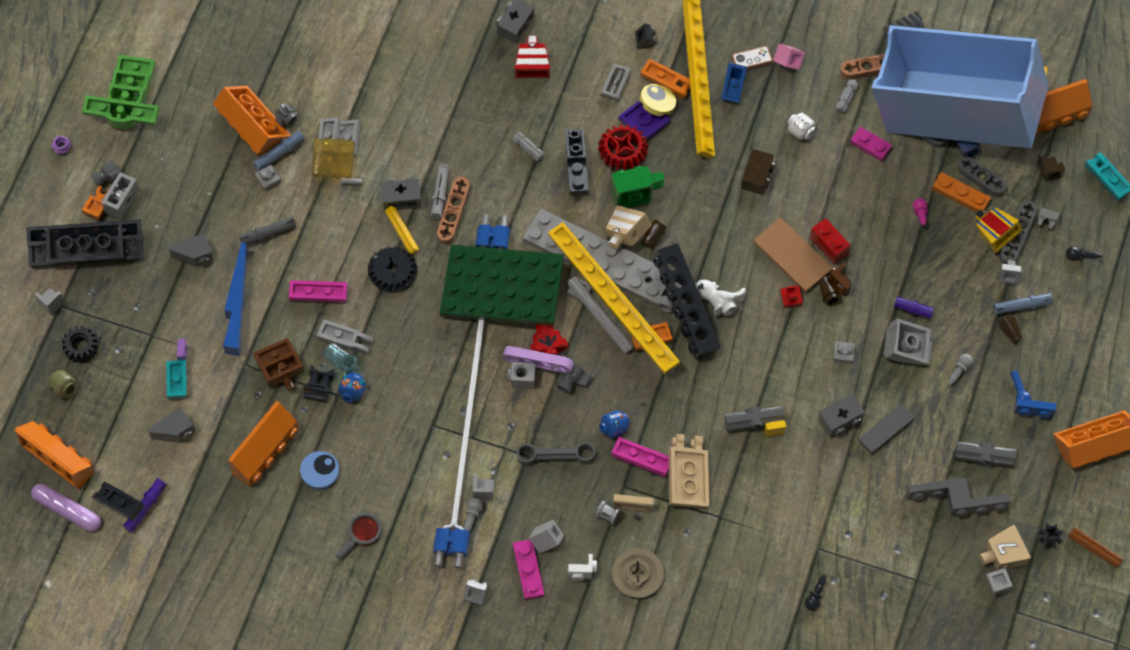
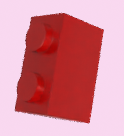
[809,218,851,265]

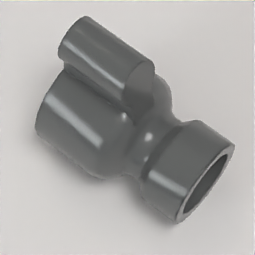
[91,160,122,186]
[556,363,592,394]

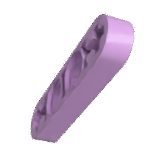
[502,346,574,374]

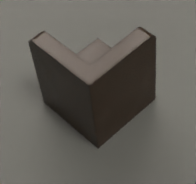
[1037,154,1065,181]

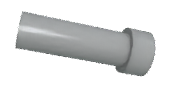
[341,177,362,185]

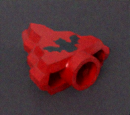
[530,325,569,356]

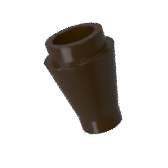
[641,219,667,249]
[818,277,840,306]
[998,314,1023,344]

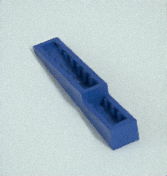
[223,242,248,356]

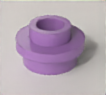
[52,136,71,154]

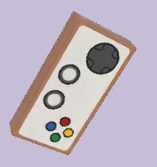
[732,46,773,70]

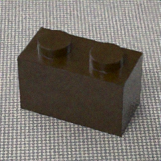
[741,149,776,195]

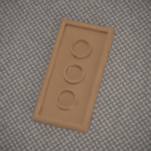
[753,217,833,293]

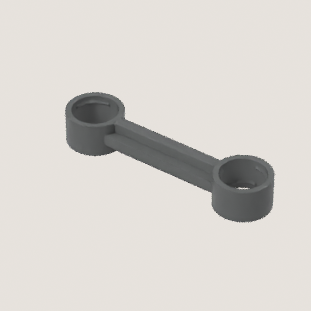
[517,442,595,466]

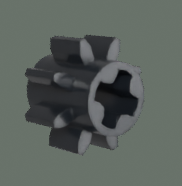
[1038,523,1063,549]

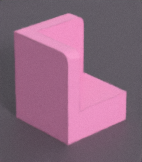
[774,44,805,70]

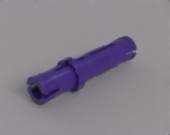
[122,478,167,533]

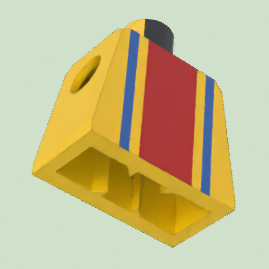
[975,208,1022,254]

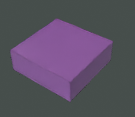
[177,339,188,363]

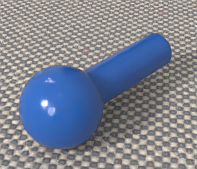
[1010,370,1031,401]

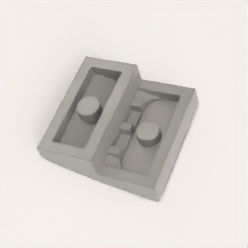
[317,117,360,156]

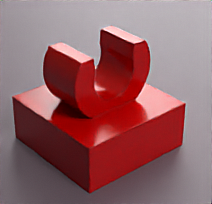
[780,285,803,309]

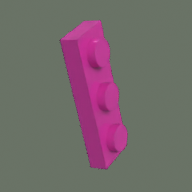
[289,280,348,303]
[611,437,669,477]
[513,540,544,601]

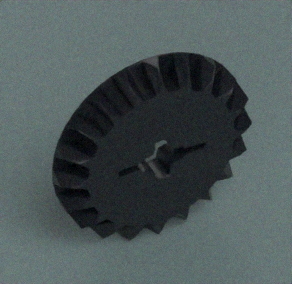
[368,246,417,292]

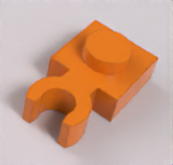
[82,186,109,220]

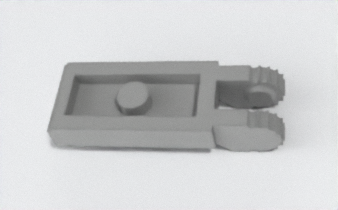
[317,320,373,354]

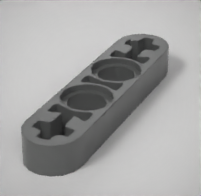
[999,201,1037,264]

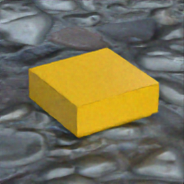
[764,420,786,437]

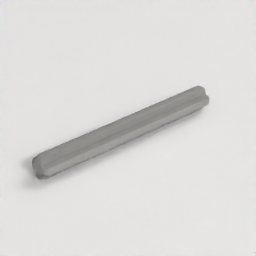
[568,277,633,353]

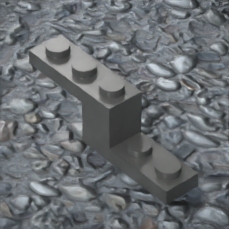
[906,477,1011,517]

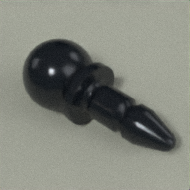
[1066,246,1102,261]
[804,574,826,611]

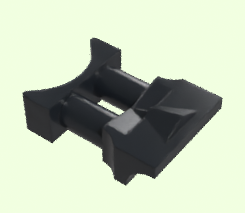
[303,365,335,402]

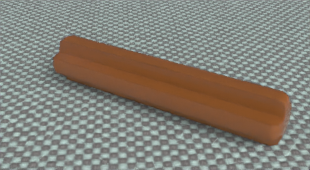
[1068,527,1123,568]

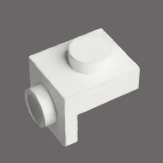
[568,554,597,581]

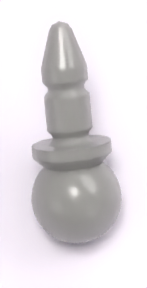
[948,354,973,385]
[464,498,483,531]

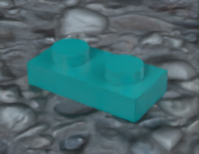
[166,360,187,400]

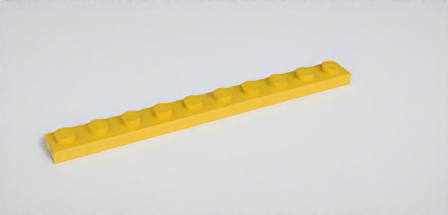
[682,0,715,159]
[548,222,680,375]

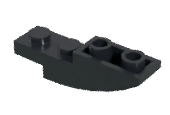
[565,129,589,196]

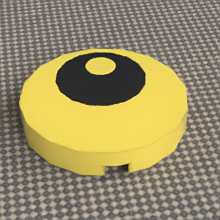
[639,84,676,116]

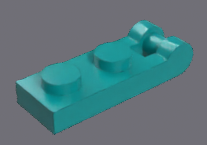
[1084,152,1130,201]

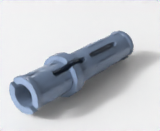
[253,130,305,171]
[994,293,1053,315]

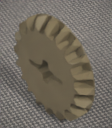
[612,548,664,599]

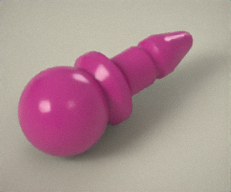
[912,198,928,226]

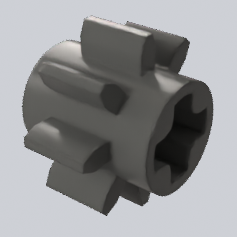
[275,104,297,127]

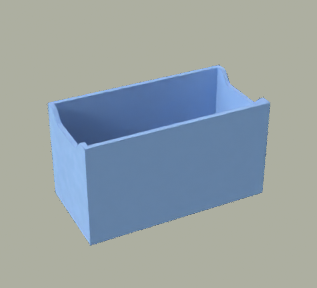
[872,25,1049,148]

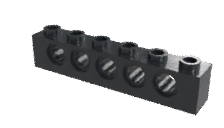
[653,243,721,360]

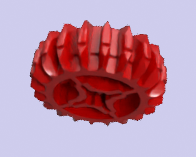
[598,123,648,171]

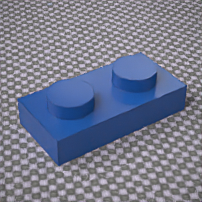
[1014,398,1056,419]

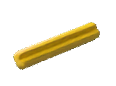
[385,206,419,255]

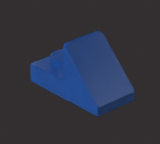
[721,62,747,103]

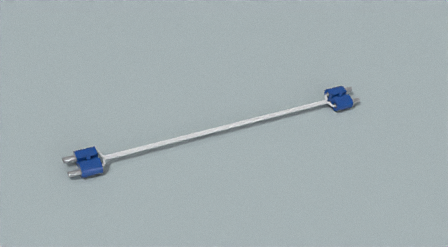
[433,214,510,569]

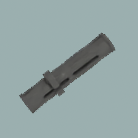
[239,216,296,245]

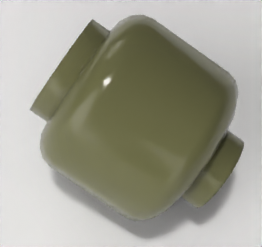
[47,370,77,399]

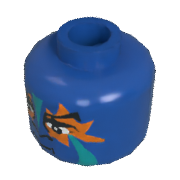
[338,373,366,403]

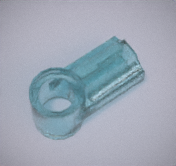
[322,343,359,375]

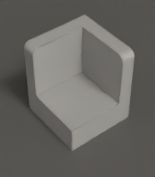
[34,288,65,315]
[473,474,494,501]
[529,520,564,553]

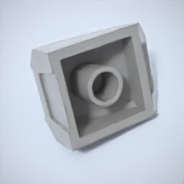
[883,318,933,365]

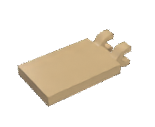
[668,434,709,509]

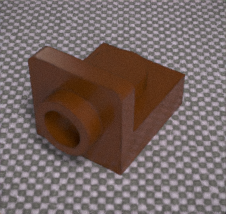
[829,263,852,297]

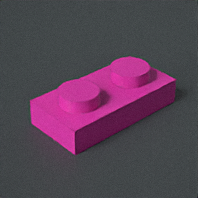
[850,126,892,162]

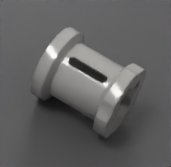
[595,500,621,525]

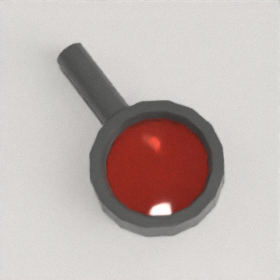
[336,512,382,560]

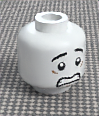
[787,113,816,140]

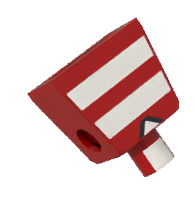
[515,36,550,78]

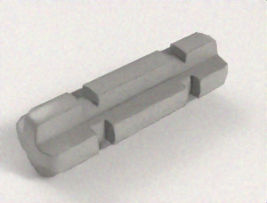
[835,80,858,112]
[513,132,544,161]

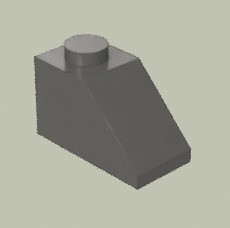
[168,233,213,267]
[148,408,195,443]

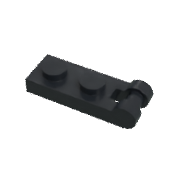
[92,481,144,521]

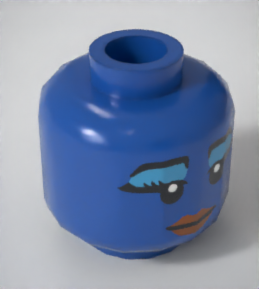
[599,410,630,438]

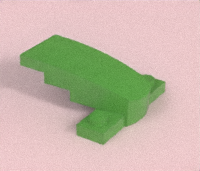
[82,55,160,129]

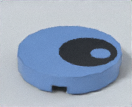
[300,451,340,490]

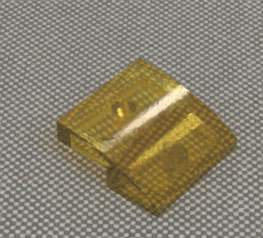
[312,139,355,178]

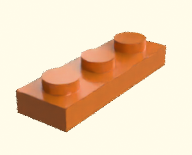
[932,172,991,212]

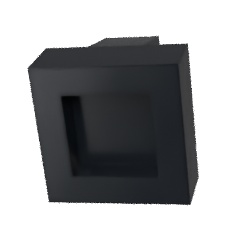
[635,23,657,49]

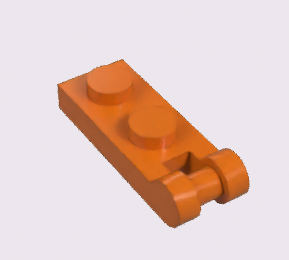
[640,58,691,99]

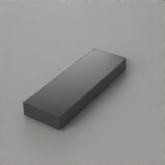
[858,404,915,455]

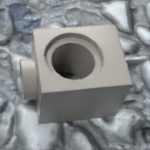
[507,362,535,389]

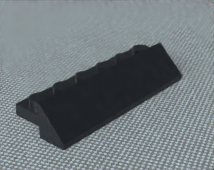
[26,219,144,267]

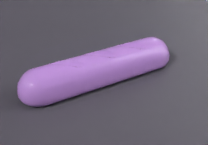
[31,483,101,532]

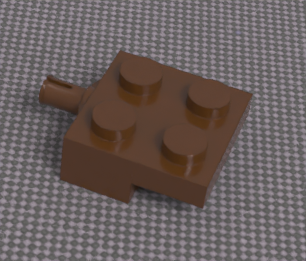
[253,338,304,392]

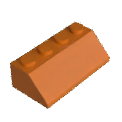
[1035,79,1092,135]
[213,86,292,154]
[228,401,298,487]
[1053,411,1130,468]
[14,421,94,490]

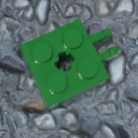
[611,166,665,208]

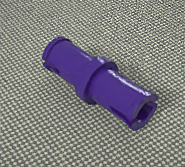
[894,296,934,319]

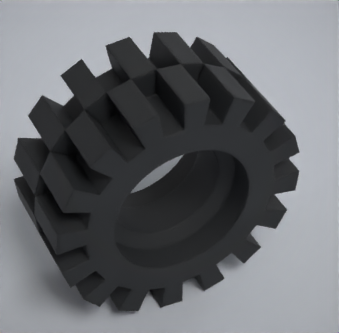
[62,326,98,363]

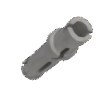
[430,164,449,219]

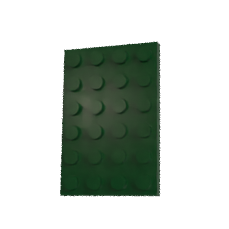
[440,245,564,326]

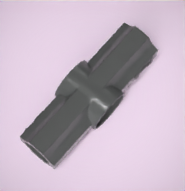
[724,406,785,432]
[955,441,1016,467]

